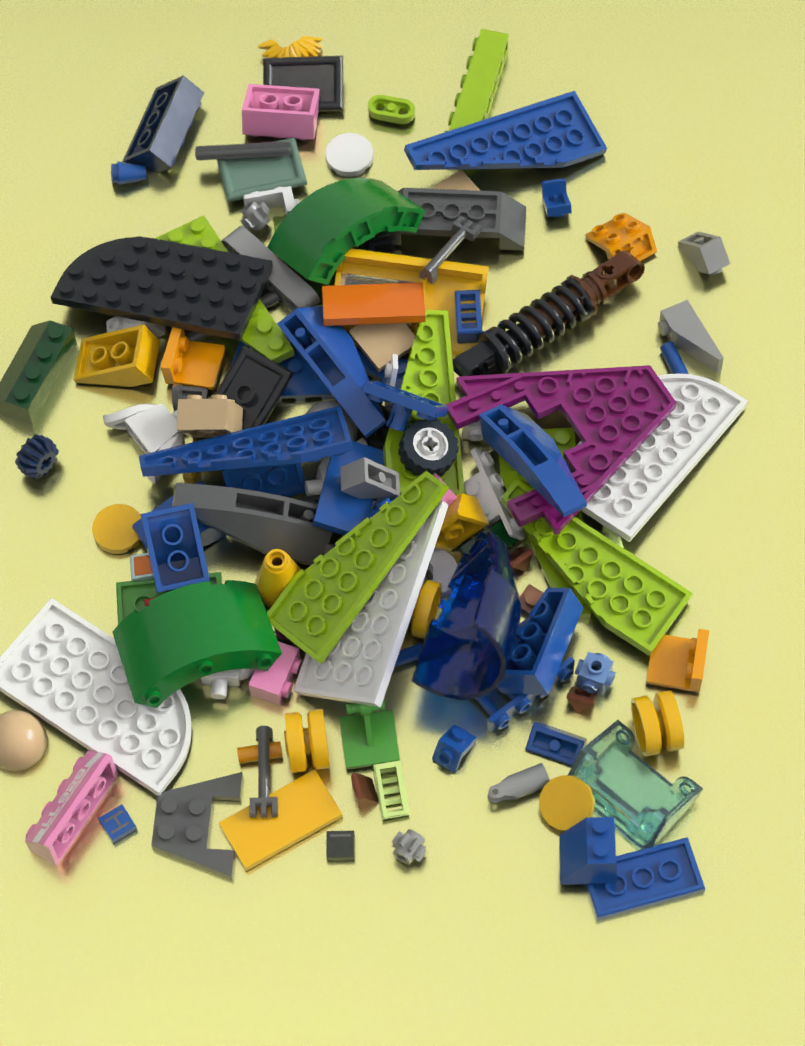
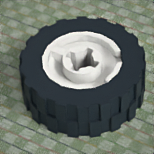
[398,419,459,476]

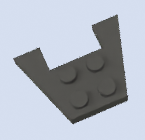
[151,772,243,880]

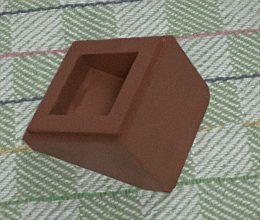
[351,773,379,808]

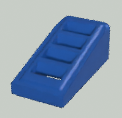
[455,290,482,344]

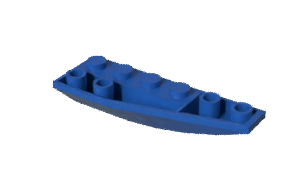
[277,306,387,438]
[479,404,587,517]

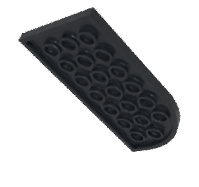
[51,236,273,341]

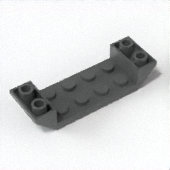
[377,188,526,250]

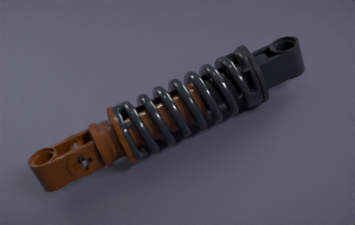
[453,250,645,377]

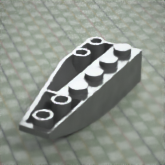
[172,483,332,566]

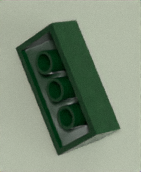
[0,320,77,425]

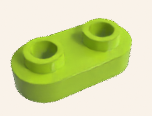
[368,95,415,124]

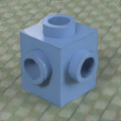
[575,652,616,697]

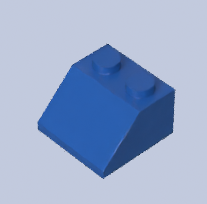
[559,817,617,885]

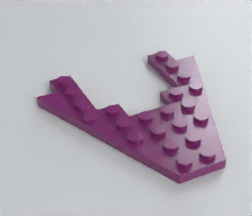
[446,365,676,535]

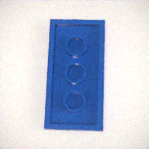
[312,441,384,535]
[585,837,705,921]

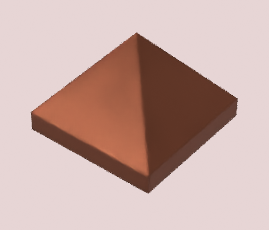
[501,546,534,572]
[566,686,597,713]

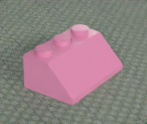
[242,84,320,140]

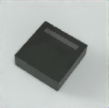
[326,831,355,861]

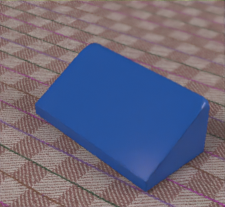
[525,721,587,767]

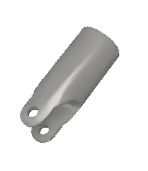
[487,763,550,803]

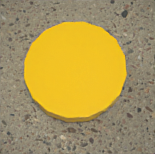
[92,504,141,554]
[539,775,595,831]

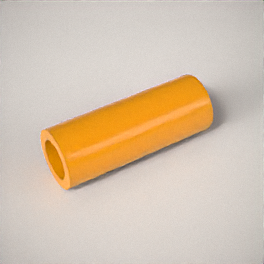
[237,741,283,764]

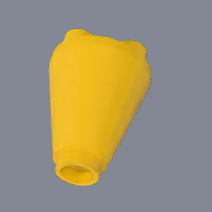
[255,549,301,608]

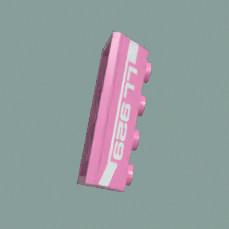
[25,751,119,866]

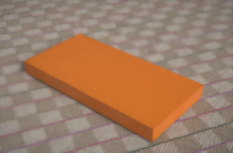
[322,282,426,326]

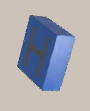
[98,804,137,843]

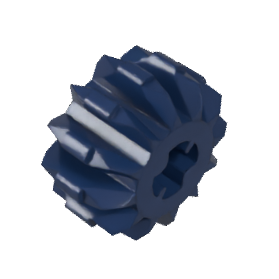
[15,434,59,479]

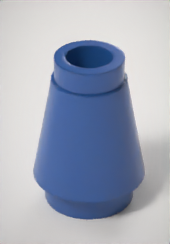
[111,161,146,185]

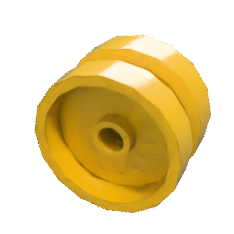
[407,580,442,639]
[631,690,684,757]
[284,709,330,773]

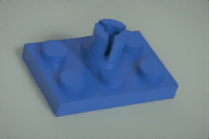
[362,381,449,432]
[221,463,305,497]

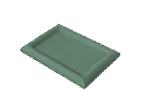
[217,137,308,202]

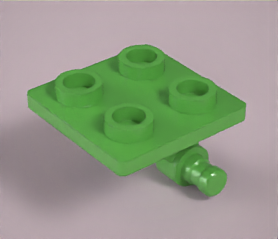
[339,699,400,769]

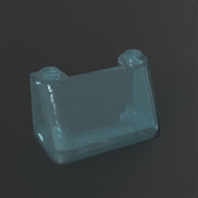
[568,720,703,849]

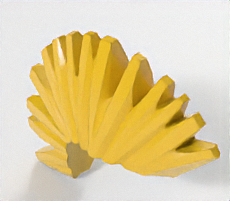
[258,35,322,58]

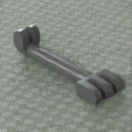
[419,216,482,285]
[250,726,278,818]

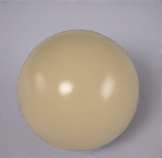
[0,710,47,771]

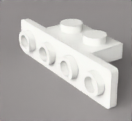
[464,448,526,541]

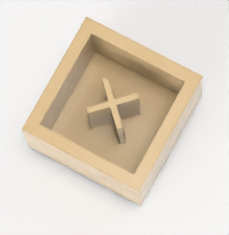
[177,394,243,438]

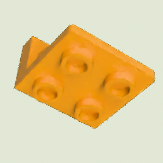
[585,213,657,261]
[160,327,226,390]
[646,629,710,692]

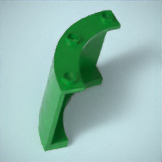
[267,178,425,285]
[112,580,282,708]

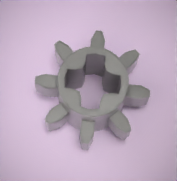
[240,201,271,231]
[392,829,427,864]

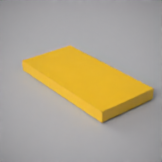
[219,769,343,871]

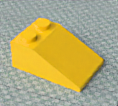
[73,324,160,387]

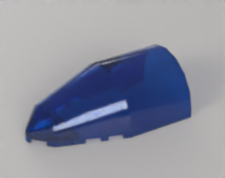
[411,531,521,700]

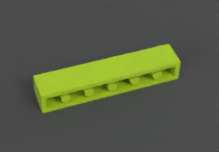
[445,28,509,132]

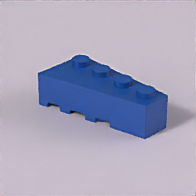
[488,588,583,695]

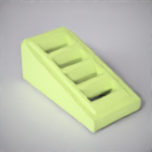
[372,761,410,820]

